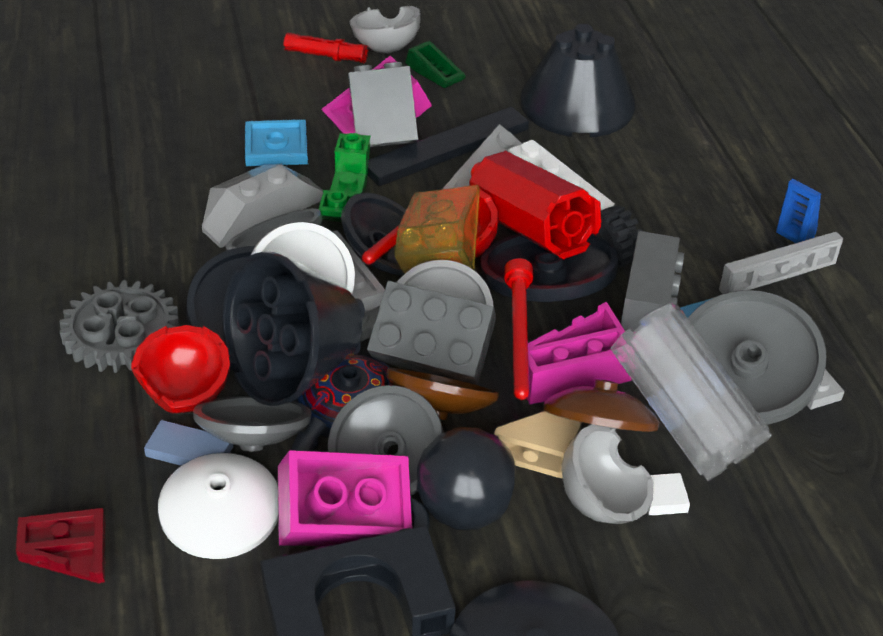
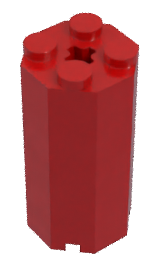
[469,151,601,259]

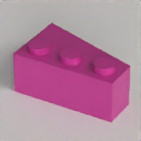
[527,302,637,404]

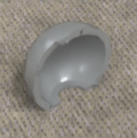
[350,6,420,54]
[561,424,653,524]

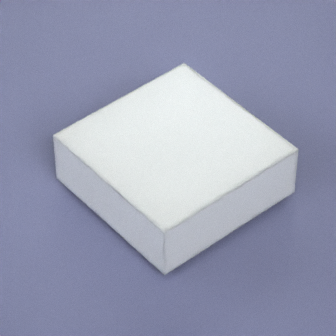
[648,473,690,515]

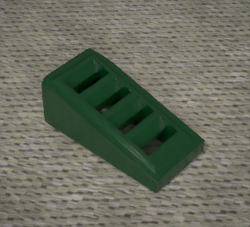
[405,40,466,88]

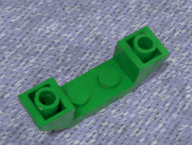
[318,133,371,222]

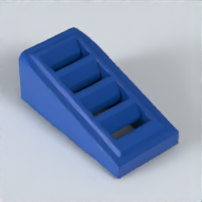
[776,179,821,243]

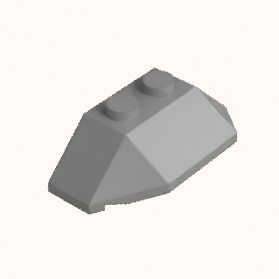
[202,164,323,248]

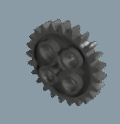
[59,280,179,373]

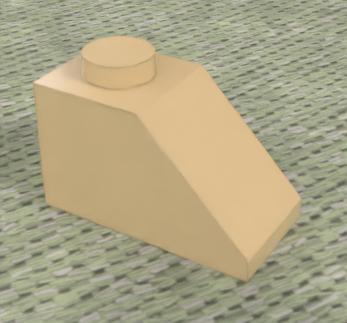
[494,411,582,479]

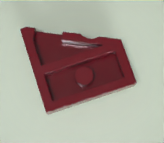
[16,508,105,583]

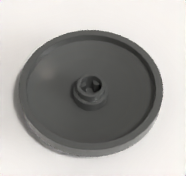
[676,290,826,426]

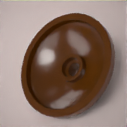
[386,368,499,420]
[543,379,659,432]

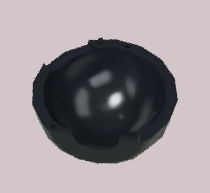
[417,427,516,530]

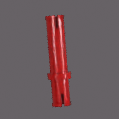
[284,32,368,63]

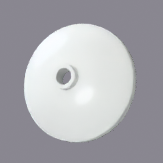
[251,222,355,294]
[158,453,279,559]

